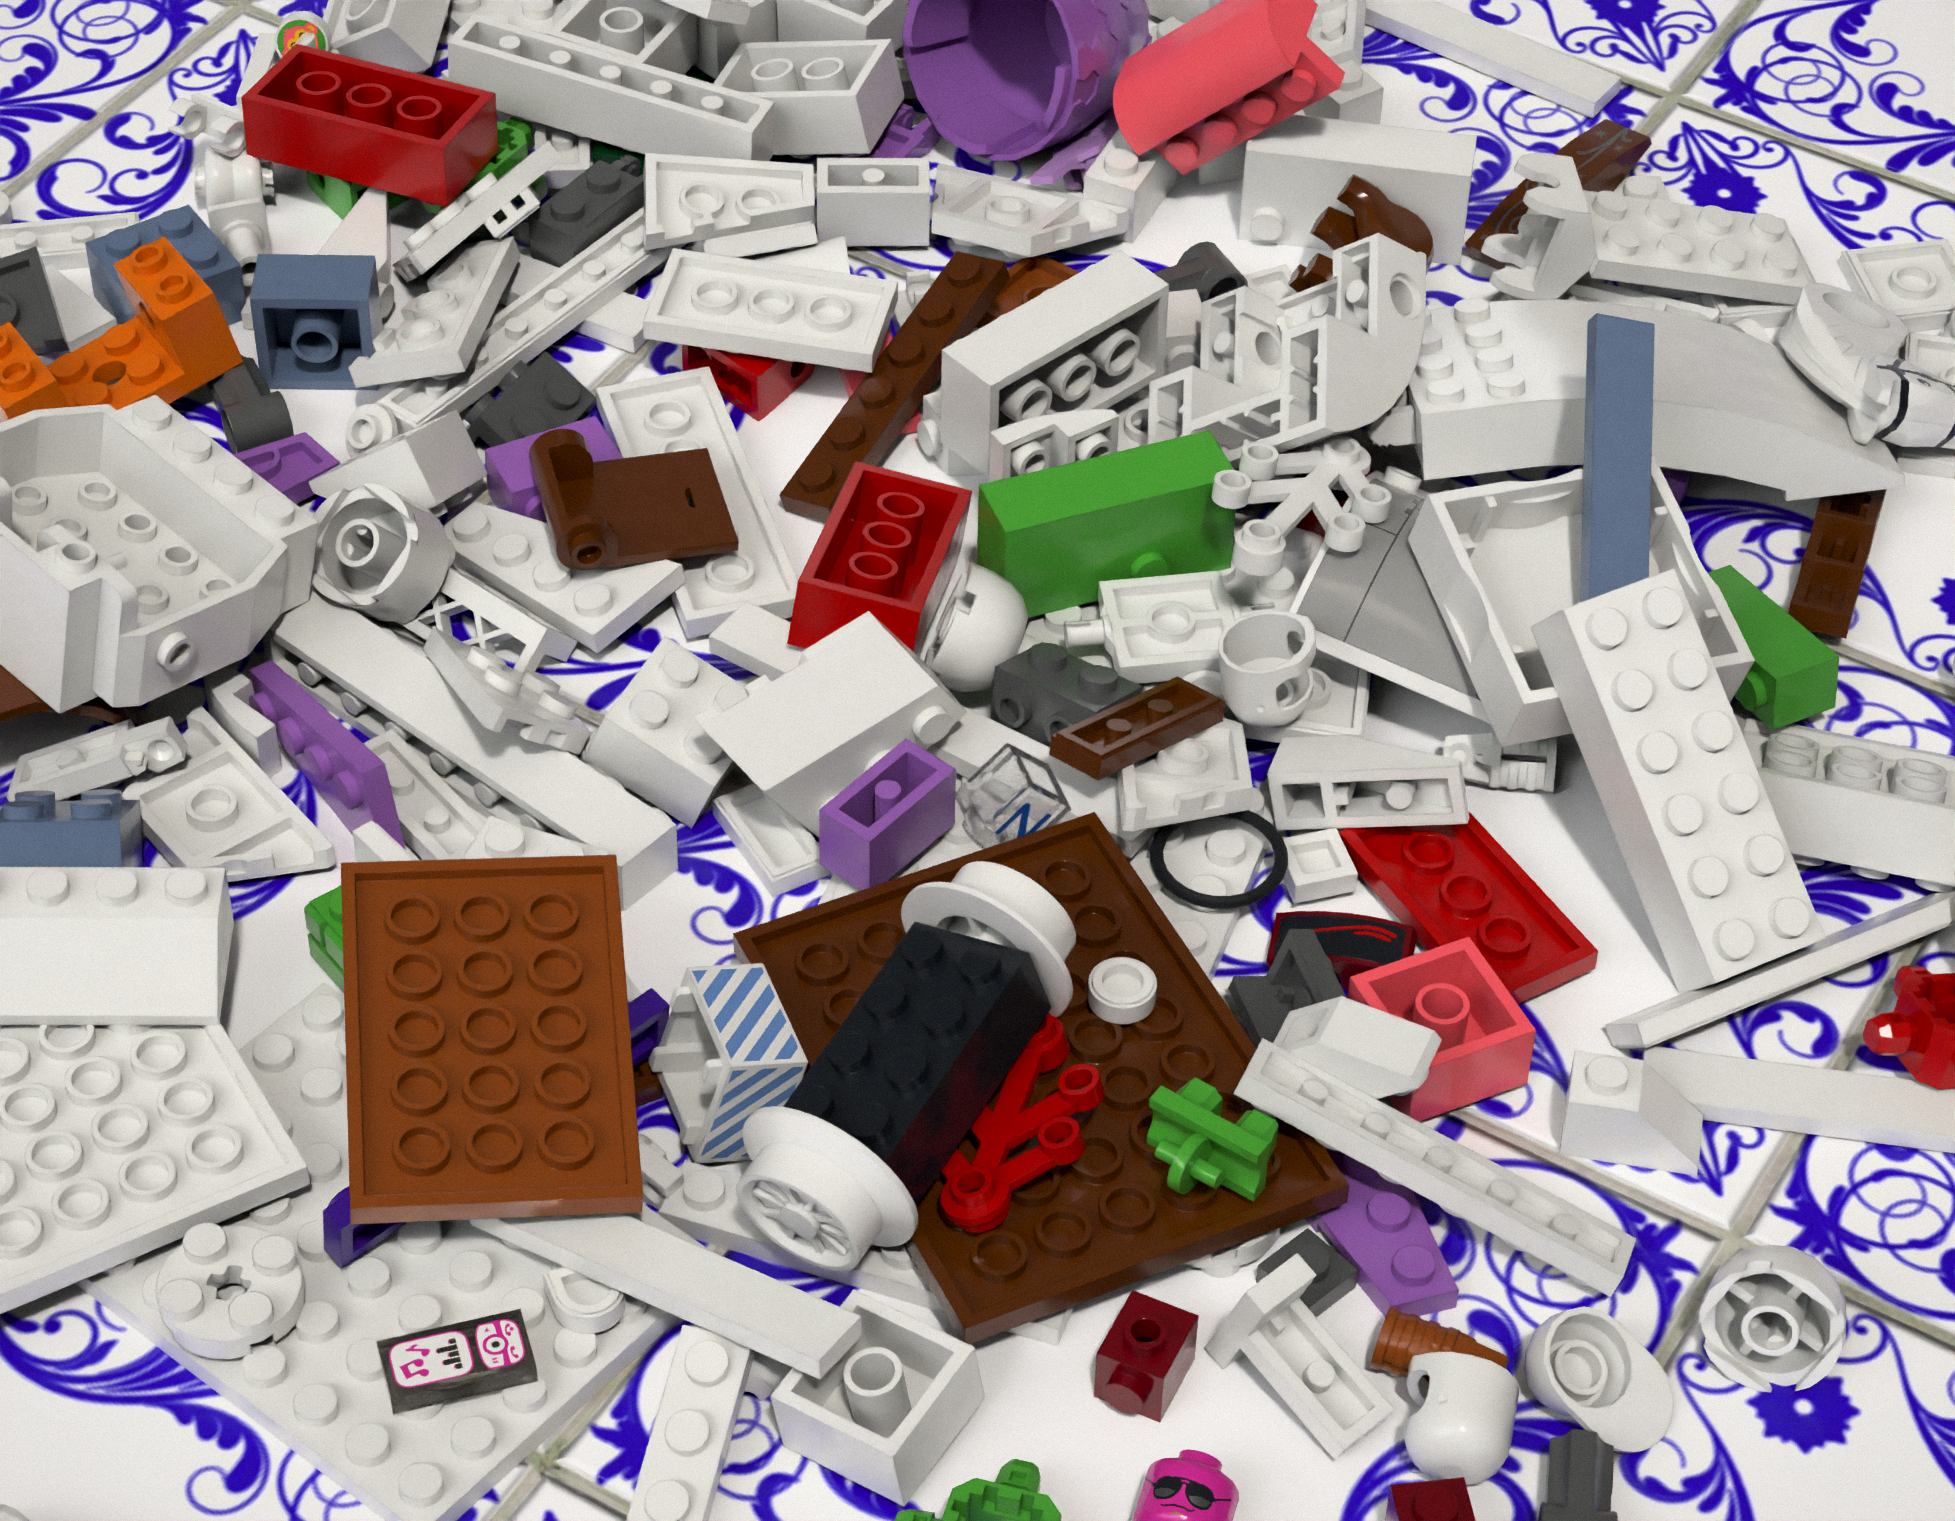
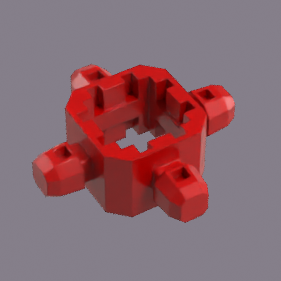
[1863,965,1955,1090]

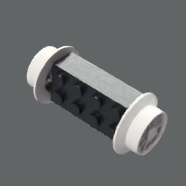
[736,861,1076,1271]

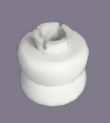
[193,147,274,209]

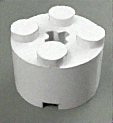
[311,483,455,623]

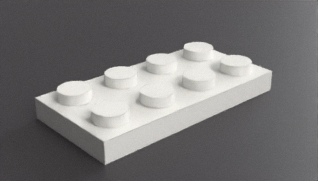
[643,248,898,373]

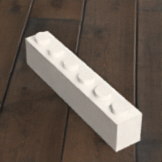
[447,13,775,161]

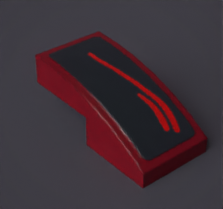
[1266,911,1417,990]

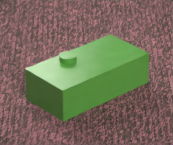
[977,430,1236,618]

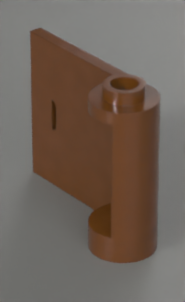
[529,429,739,570]

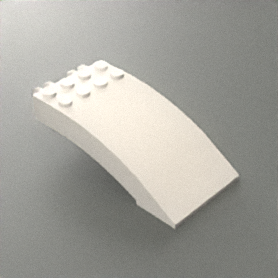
[1366,298,1905,501]

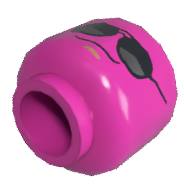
[1132,1449,1239,1521]

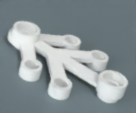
[1211,436,1392,576]

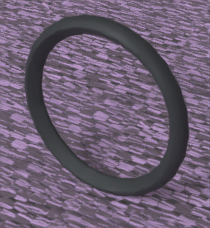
[1150,810,1288,909]

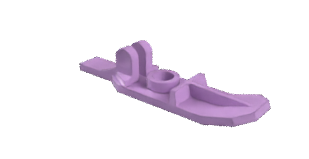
[1029,107,1119,190]

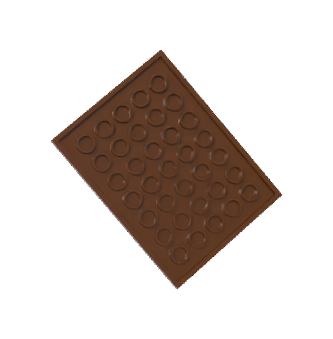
[733,812,1349,1344]

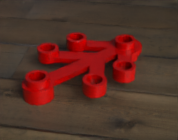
[940,1013,1105,1233]

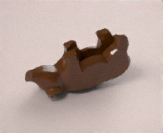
[1288,174,1434,293]

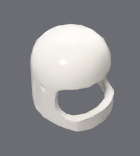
[1218,611,1316,727]
[1404,1352,1519,1485]

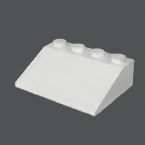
[1734,713,1955,892]

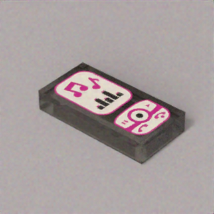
[376,1309,538,1414]

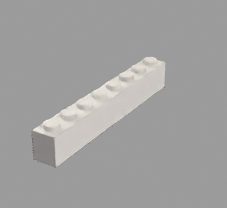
[262,586,678,912]

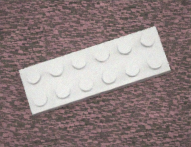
[596,366,798,639]

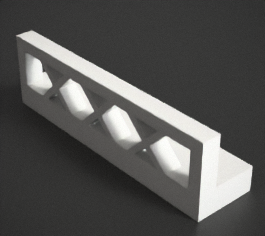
[399,564,578,674]

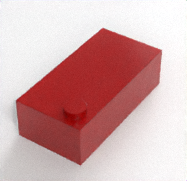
[241,44,498,206]
[787,461,972,655]

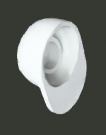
[1524,1306,1674,1454]

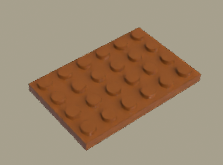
[341,855,643,1224]

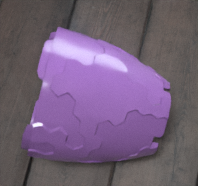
[902,0,1152,161]

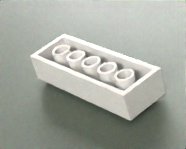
[1531,568,1826,994]

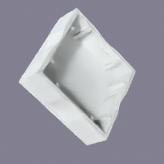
[1408,456,1755,747]

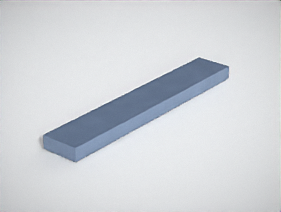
[1580,313,1655,602]

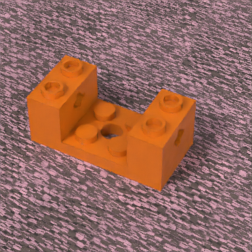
[0,236,244,423]

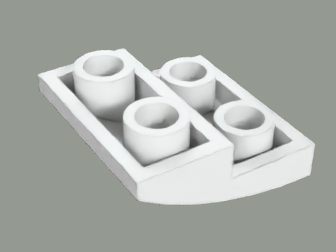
[989,409,1119,482]

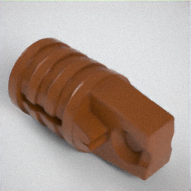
[1370,1306,1508,1383]

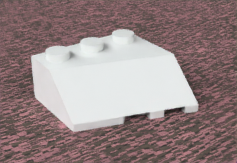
[694,611,967,837]

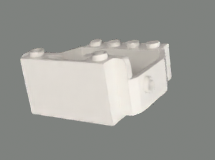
[0,395,319,714]

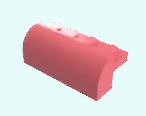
[1113,0,1345,176]

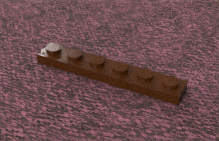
[779,251,1010,522]

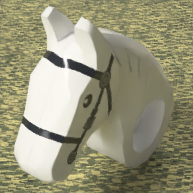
[1779,283,1955,449]

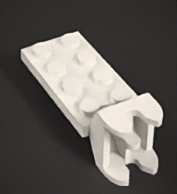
[1481,153,1809,305]

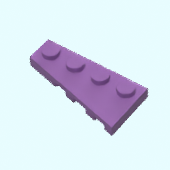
[249,660,406,850]

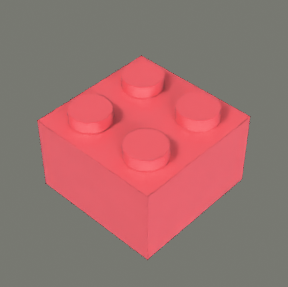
[1347,937,1536,1122]

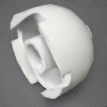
[924,562,1035,693]
[1699,1244,1846,1393]

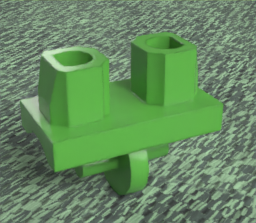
[1146,1077,1278,1202]

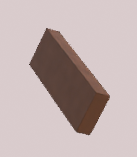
[1049,676,1225,781]

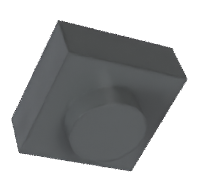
[1256,1228,1358,1317]

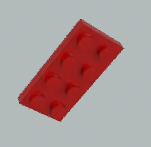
[1338,812,1598,1004]

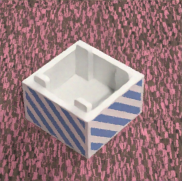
[648,963,808,1164]

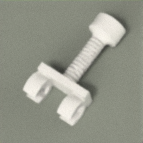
[167,93,246,157]

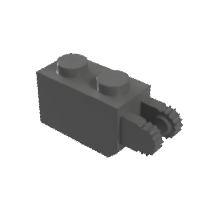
[528,155,644,268]

